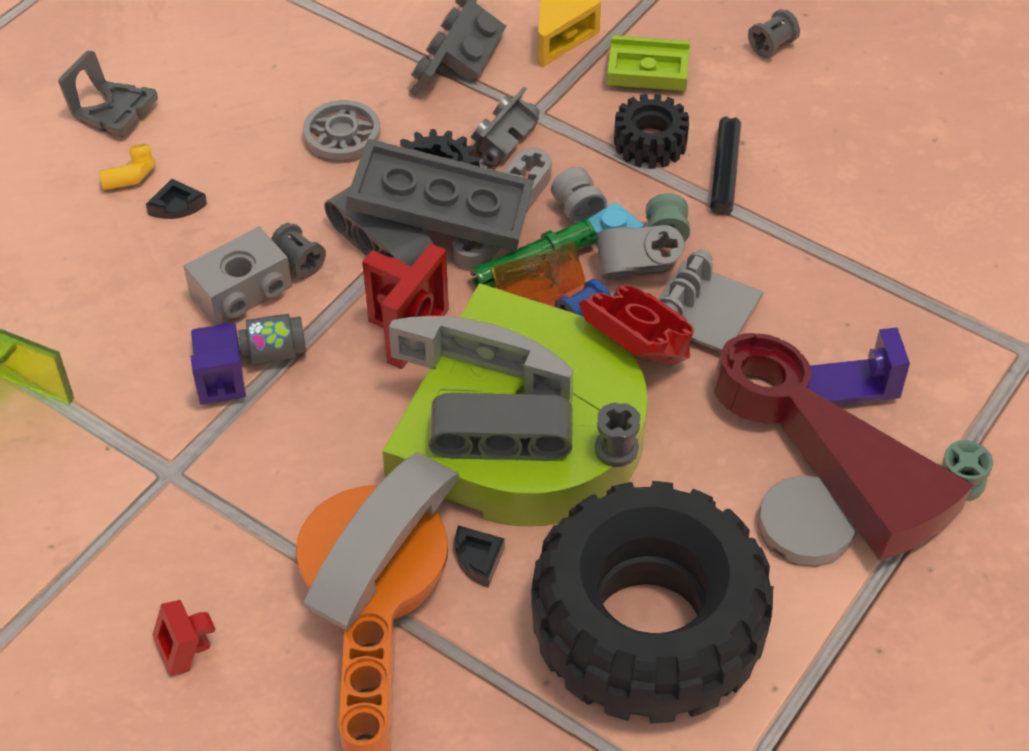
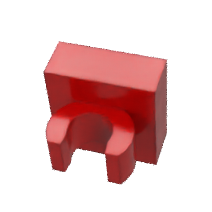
[152,600,216,676]

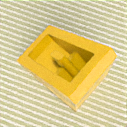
[538,0,601,67]

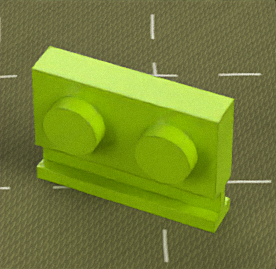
[607,35,690,91]

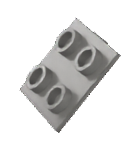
[658,250,763,352]

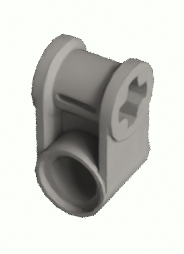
[597,225,684,279]

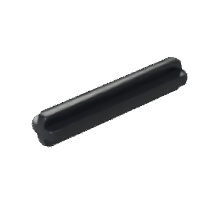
[710,116,741,215]

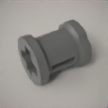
[748,9,800,58]
[271,222,326,278]
[595,403,640,467]

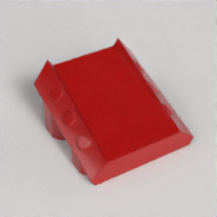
[579,285,694,366]

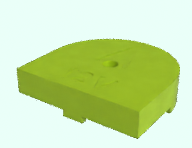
[382,283,648,527]

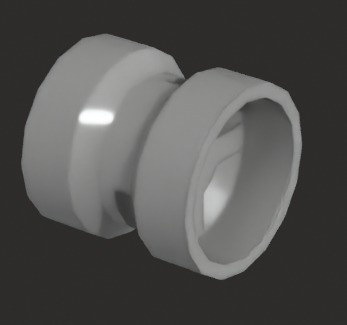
[551,167,607,224]

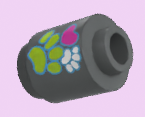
[238,313,306,365]

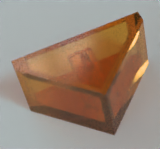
[491,241,586,302]

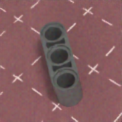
[324,186,434,267]
[428,393,573,461]

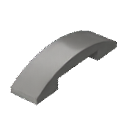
[389,316,573,403]
[303,452,459,631]

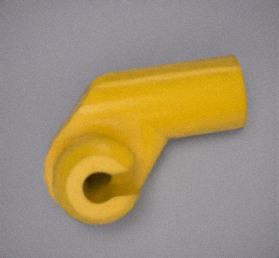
[99,144,155,190]

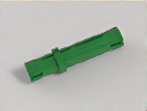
[470,218,597,288]

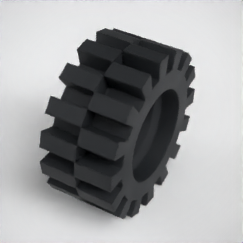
[614,94,689,169]

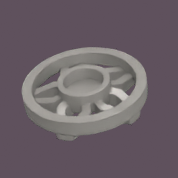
[303,100,380,161]

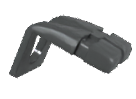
[58,50,158,136]

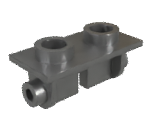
[471,87,540,165]

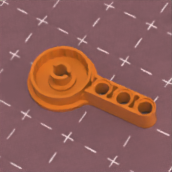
[296,485,448,751]

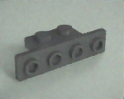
[409,0,506,96]

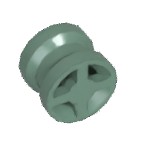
[645,193,690,248]
[941,440,993,501]

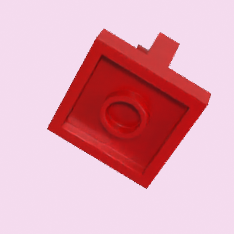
[362,243,449,369]

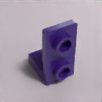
[190,323,246,405]
[808,327,910,405]

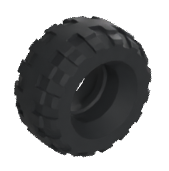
[531,481,774,724]

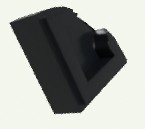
[146,179,207,219]
[455,525,505,588]

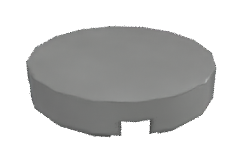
[759,475,857,566]

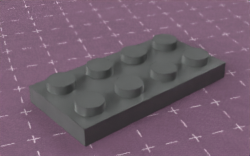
[345,139,534,252]

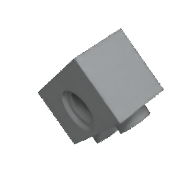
[183,226,292,325]

